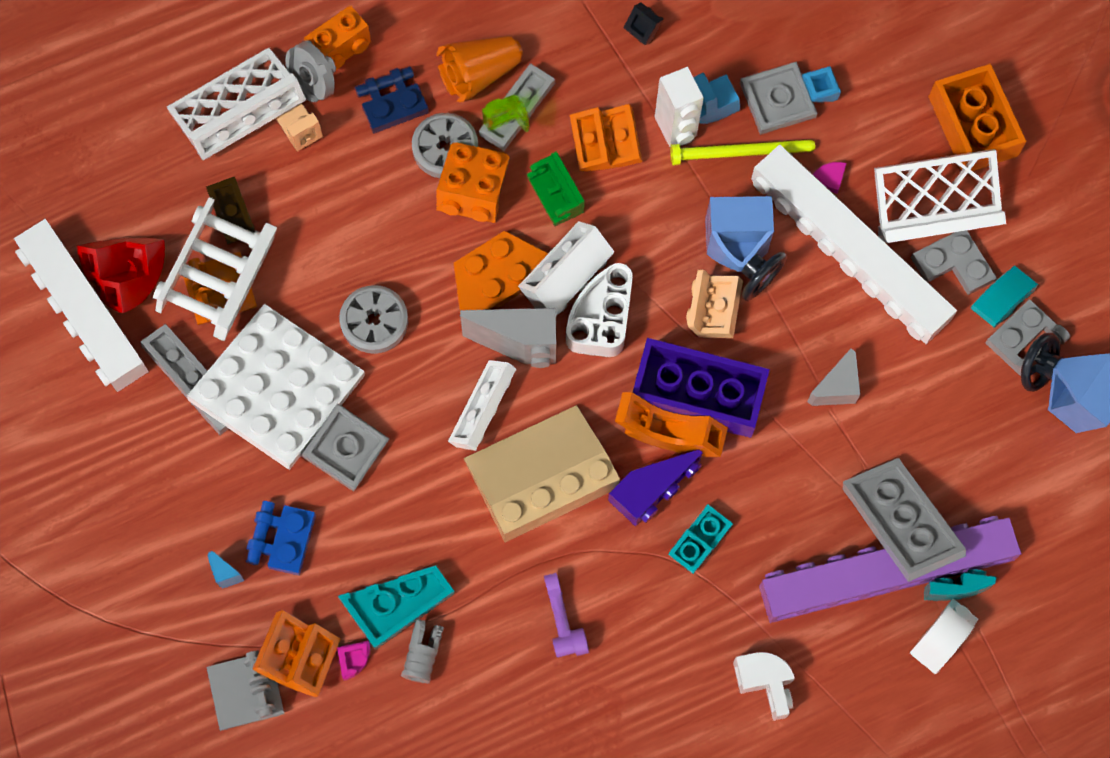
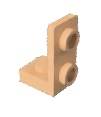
[276,103,323,151]

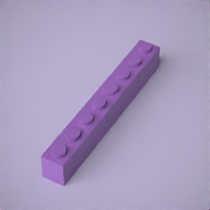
[759,516,1021,623]

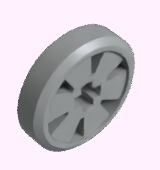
[412,113,478,178]
[339,285,408,354]

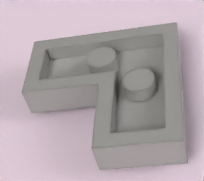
[911,230,996,295]

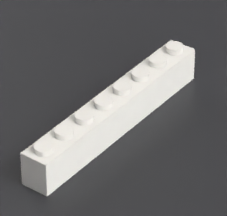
[751,144,957,344]

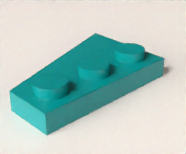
[338,565,455,650]

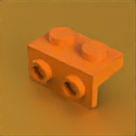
[304,6,371,70]

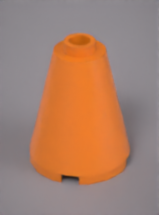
[437,36,523,103]

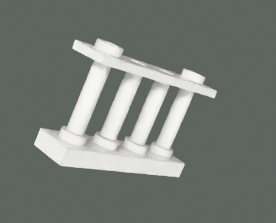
[153,197,277,341]

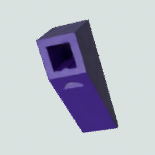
[608,450,703,527]

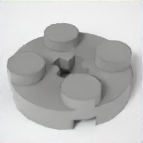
[285,40,336,102]

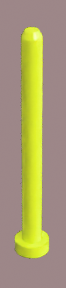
[671,140,815,165]

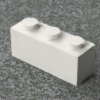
[655,66,704,147]
[518,221,614,315]

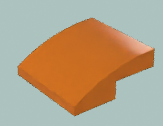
[570,104,643,171]
[253,610,341,697]

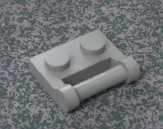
[985,299,1070,376]

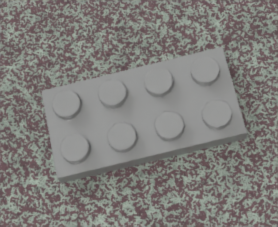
[843,458,966,582]

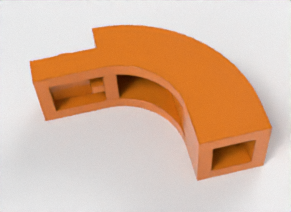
[615,392,728,457]

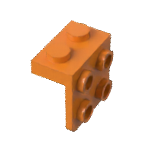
[436,142,509,223]

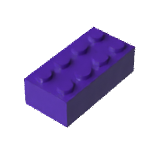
[633,338,770,438]

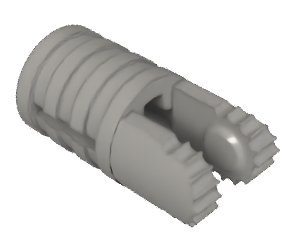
[401,619,444,683]

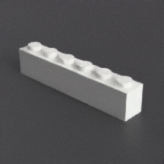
[13,219,149,392]

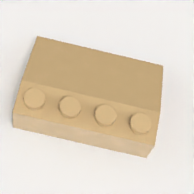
[464,405,620,542]

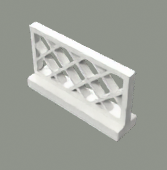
[167,48,306,160]
[874,149,1006,243]

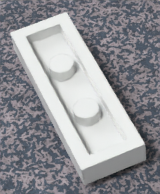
[448,360,516,451]

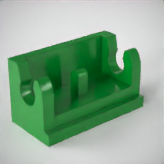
[527,151,585,227]

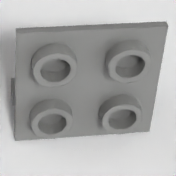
[207,651,284,731]

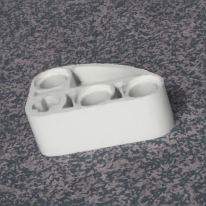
[566,263,633,357]

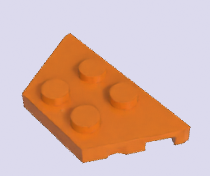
[453,231,548,310]

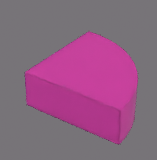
[813,162,847,194]
[337,641,370,681]

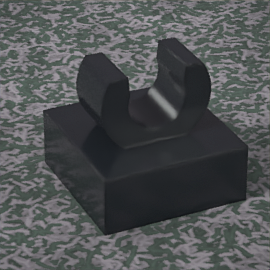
[623,2,663,45]

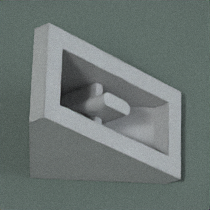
[807,349,860,406]

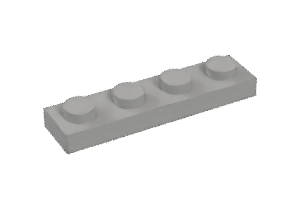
[141,324,229,435]

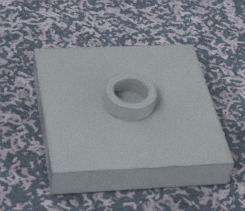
[740,62,817,135]
[301,403,389,491]

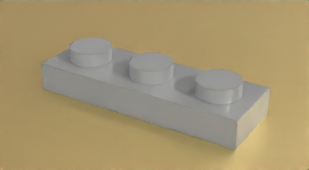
[479,63,555,151]

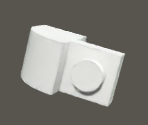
[910,599,978,674]
[733,652,795,721]

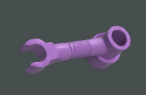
[544,573,589,658]

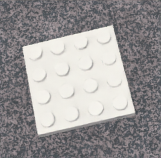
[187,304,365,470]

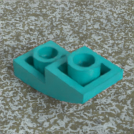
[971,265,1038,327]
[668,504,733,574]
[924,569,996,601]

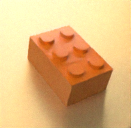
[928,63,1026,171]

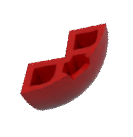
[77,238,165,313]

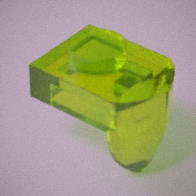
[482,95,529,132]

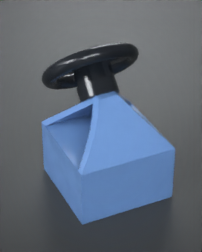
[705,196,787,301]
[1021,333,1110,433]

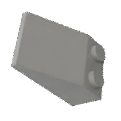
[460,308,556,368]

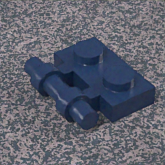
[354,66,429,134]

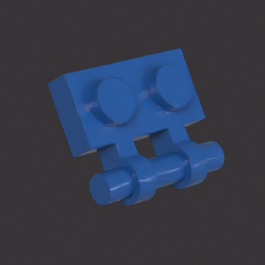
[246,501,316,576]

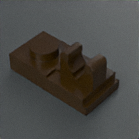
[206,176,255,245]

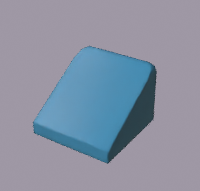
[802,66,841,102]
[207,551,244,589]

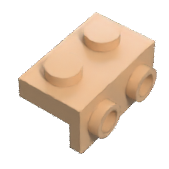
[686,270,743,338]

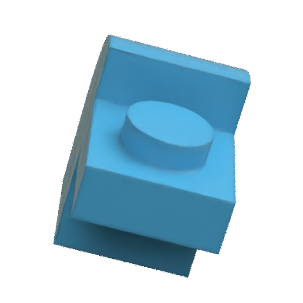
[693,72,740,124]

